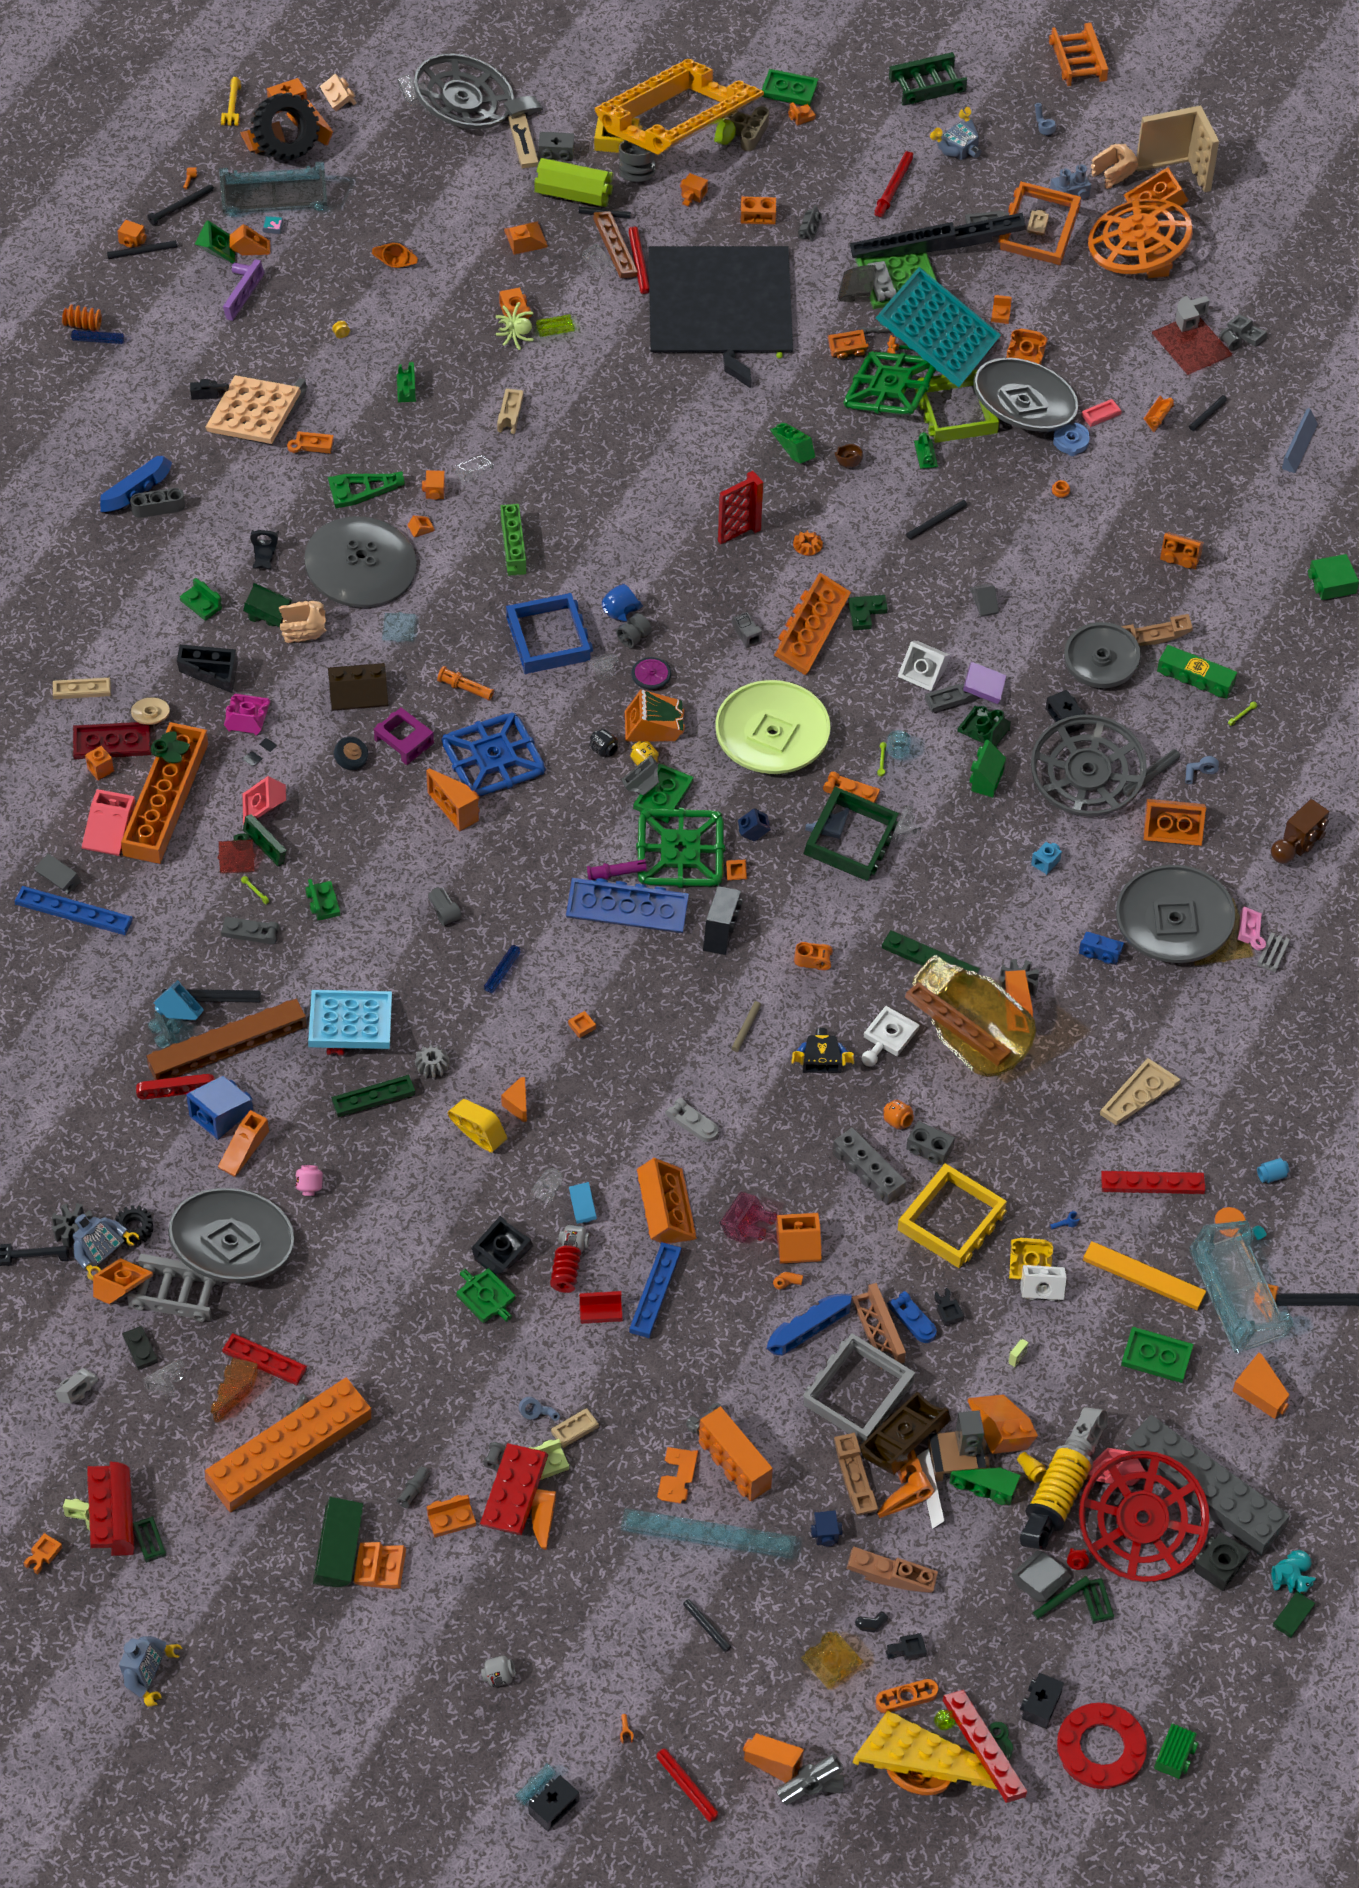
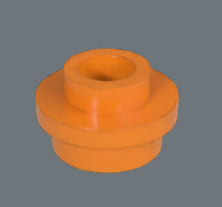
[1052,480,1070,498]

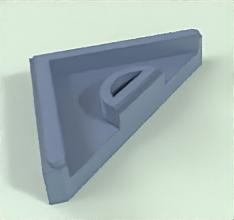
[805,808,849,839]

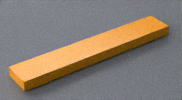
[1083,1241,1206,1310]

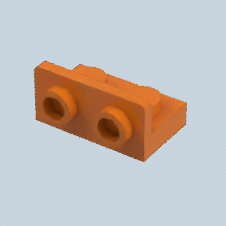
[427,1495,476,1538]

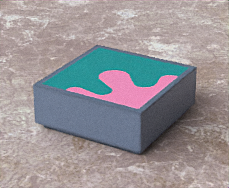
[263,216,283,234]

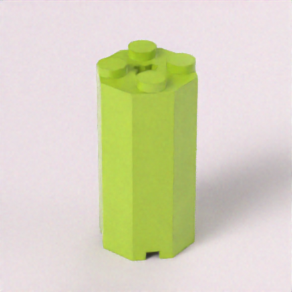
[534,158,613,207]

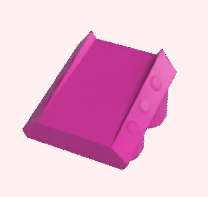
[224,694,270,735]

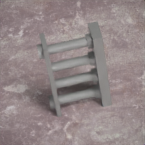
[127,1254,223,1322]

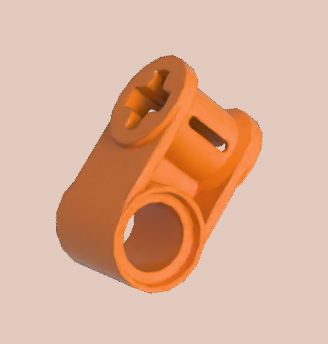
[794,942,833,970]

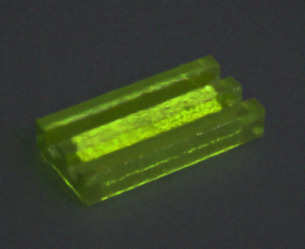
[536,314,575,337]

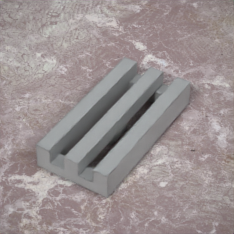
[1257,932,1290,972]

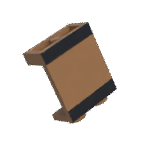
[928,1432,989,1482]

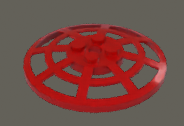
[1079,1451,1209,1582]

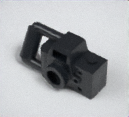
[190,379,229,400]

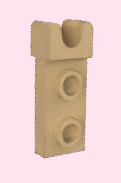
[497,389,524,434]

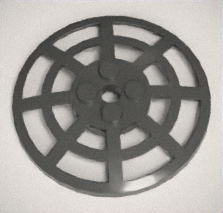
[413,54,514,129]
[1031,715,1147,816]

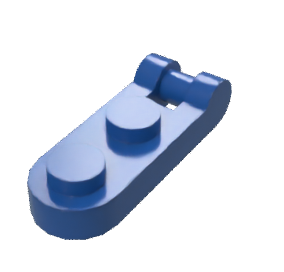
[887,1291,936,1343]

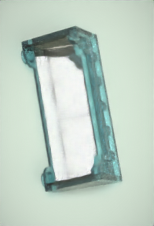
[219,162,327,216]

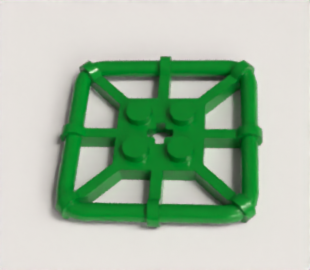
[843,351,936,415]
[636,807,726,888]

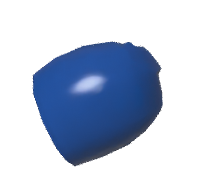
[602,584,643,621]

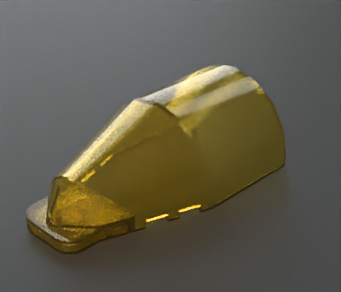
[912,956,1036,1077]

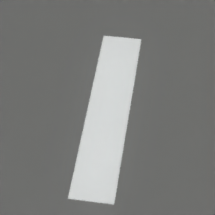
[917,1449,944,1529]

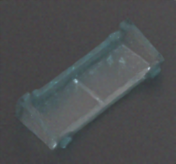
[1189,1220,1294,1353]

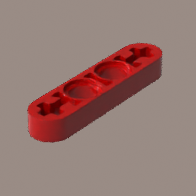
[136,1074,215,1100]

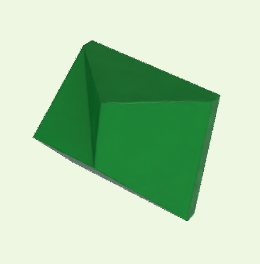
[195,221,236,264]

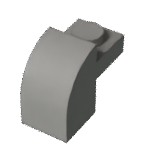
[1176,296,1210,332]

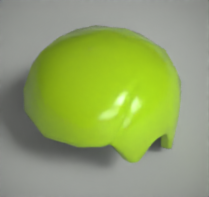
[714,119,736,145]

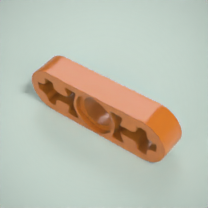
[875,1679,938,1713]

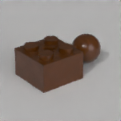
[1271,798,1330,864]

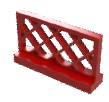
[718,471,763,544]

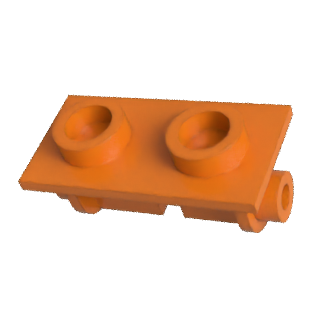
[1143,395,1174,432]

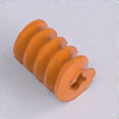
[62,304,102,332]

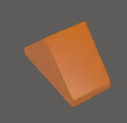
[501,1077,527,1122]

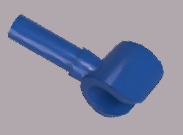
[1050,1211,1080,1229]

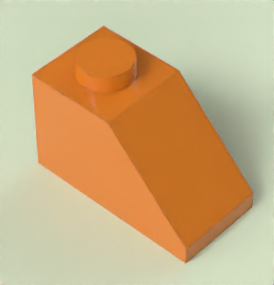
[230,224,270,256]

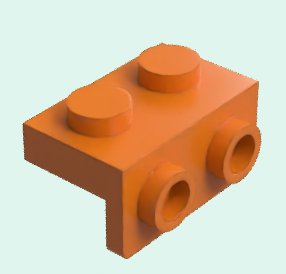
[827,330,869,359]

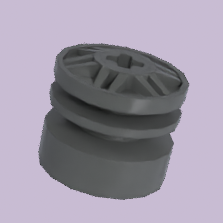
[619,140,656,182]

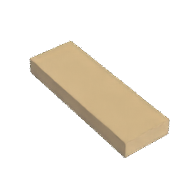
[53,678,111,699]

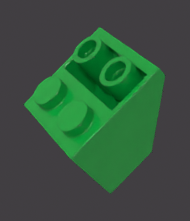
[969,740,1006,798]

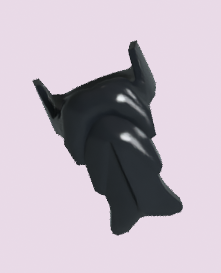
[250,530,279,569]

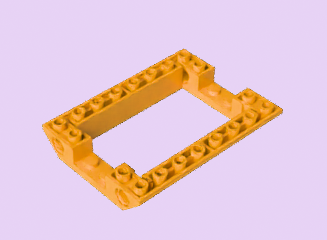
[595,59,764,155]

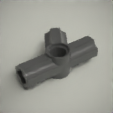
[776,1754,844,1806]

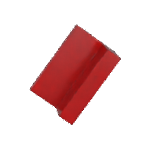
[579,1291,623,1324]

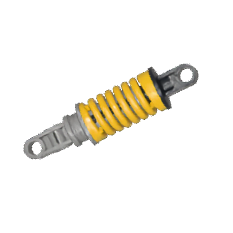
[1020,1407,1108,1550]

